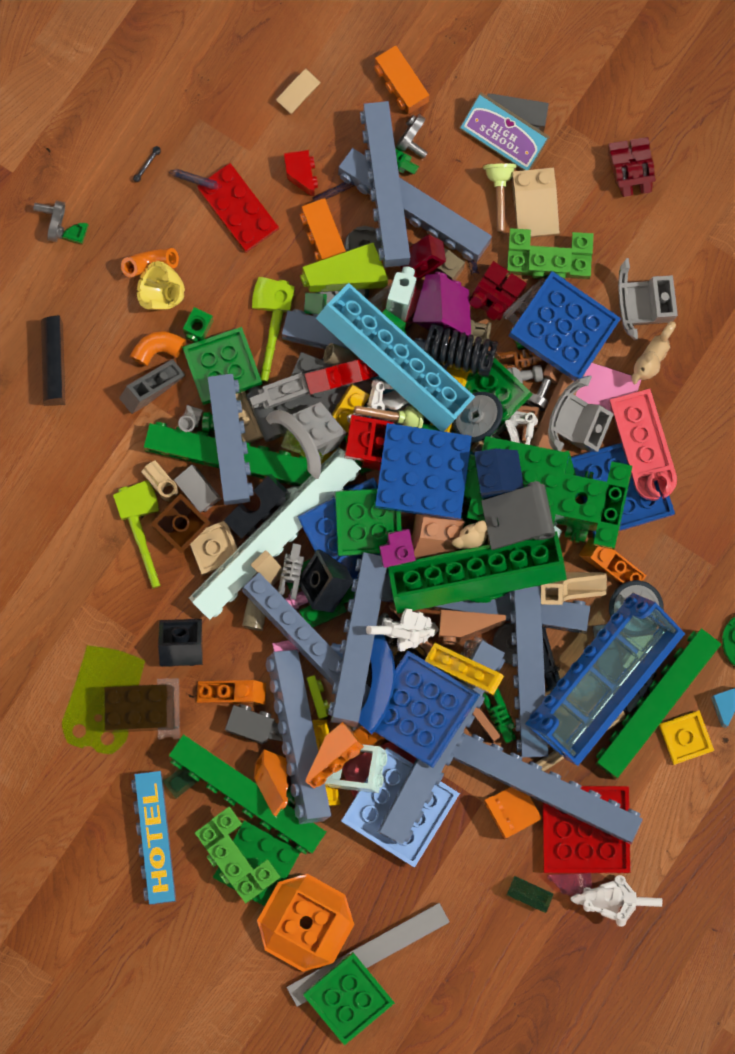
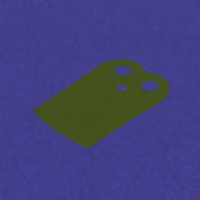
[62,645,145,754]

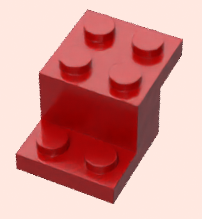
[344,415,393,471]

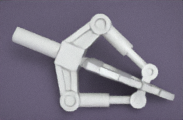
[347,379,411,424]
[491,411,538,445]
[366,609,439,651]
[571,875,662,927]

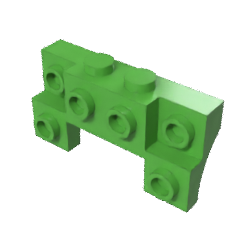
[507,228,594,279]
[195,806,281,904]

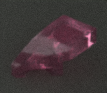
[547,873,592,896]

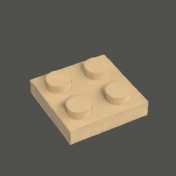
[190,521,237,576]

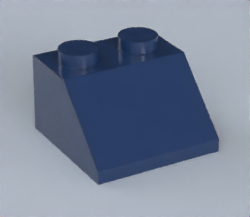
[474,448,524,499]

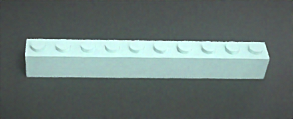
[189,447,361,619]

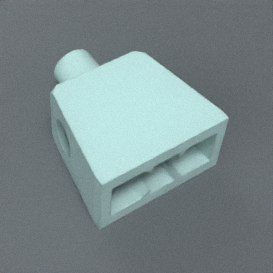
[386,267,417,321]

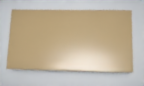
[251,550,283,586]

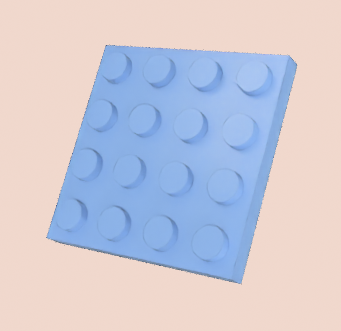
[341,747,460,868]

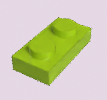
[307,675,329,720]

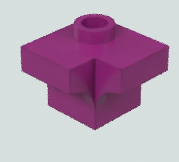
[379,528,416,568]

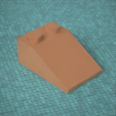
[411,514,464,560]
[438,610,506,646]

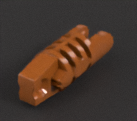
[496,348,543,369]

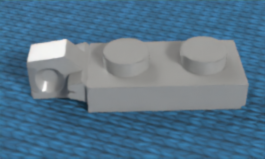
[249,373,310,409]

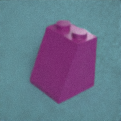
[413,272,471,337]

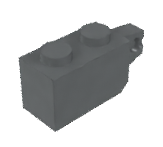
[225,704,283,744]

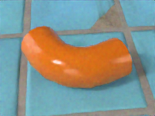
[121,248,179,278]
[129,331,186,366]

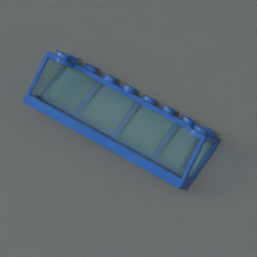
[525,593,685,766]

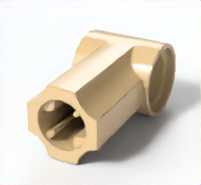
[141,460,179,502]

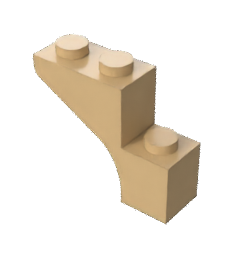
[541,572,607,605]

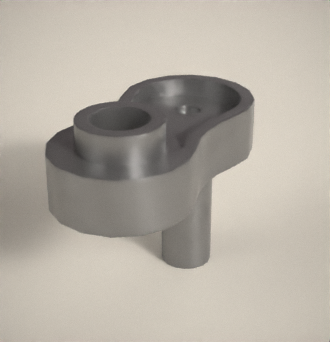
[396,114,428,159]
[33,201,65,242]
[525,378,551,411]

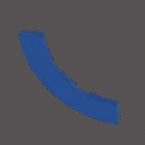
[358,625,395,734]

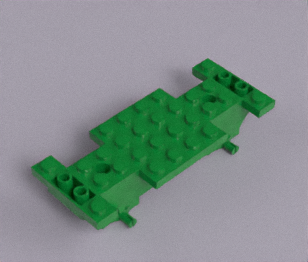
[422,424,633,550]

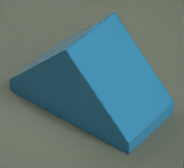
[711,688,735,728]

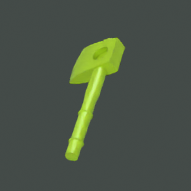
[252,277,295,382]
[113,480,160,588]

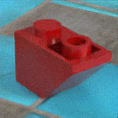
[284,150,318,196]

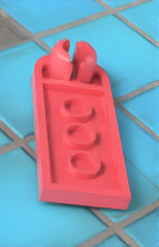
[609,389,677,501]

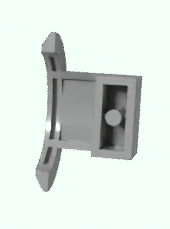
[618,258,678,340]
[548,375,613,452]
[266,402,346,479]

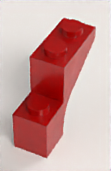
[305,359,379,394]

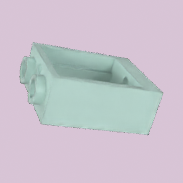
[324,744,387,793]

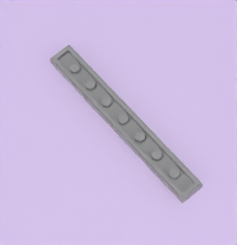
[287,903,450,1006]

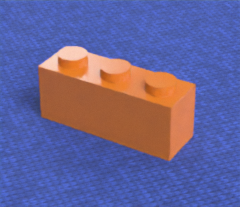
[374,46,430,114]
[299,198,346,262]

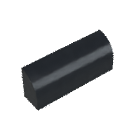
[41,315,66,406]

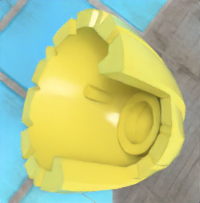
[137,261,185,310]

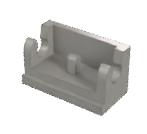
[174,465,222,513]

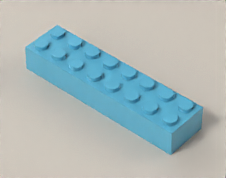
[316,283,475,432]

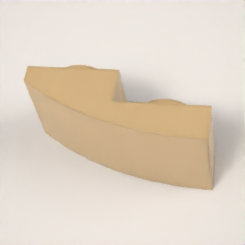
[276,69,321,114]

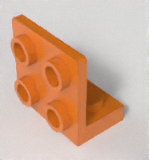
[484,787,542,840]

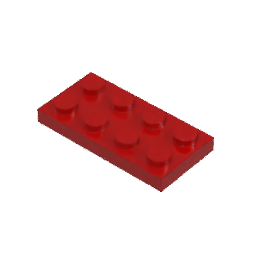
[197,163,279,253]

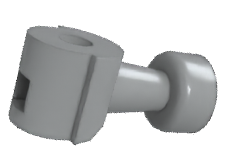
[507,365,543,384]
[178,405,203,432]

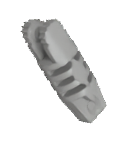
[278,543,304,600]

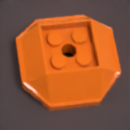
[257,874,354,972]

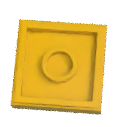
[659,710,714,765]

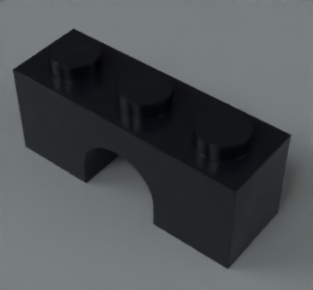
[223,474,289,539]

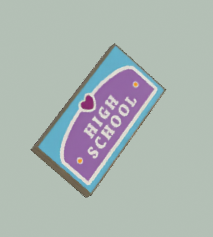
[459,92,550,170]

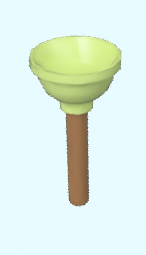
[483,163,516,232]
[354,405,424,428]

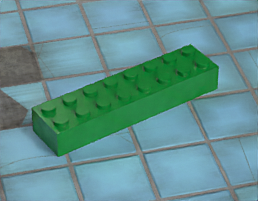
[388,531,567,614]

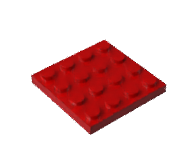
[543,786,631,873]

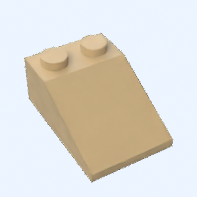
[511,168,560,237]

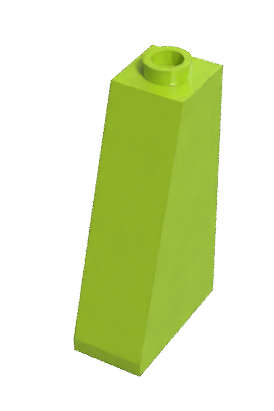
[300,243,388,293]

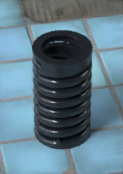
[424,323,498,378]

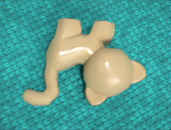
[631,321,676,385]
[452,521,490,550]

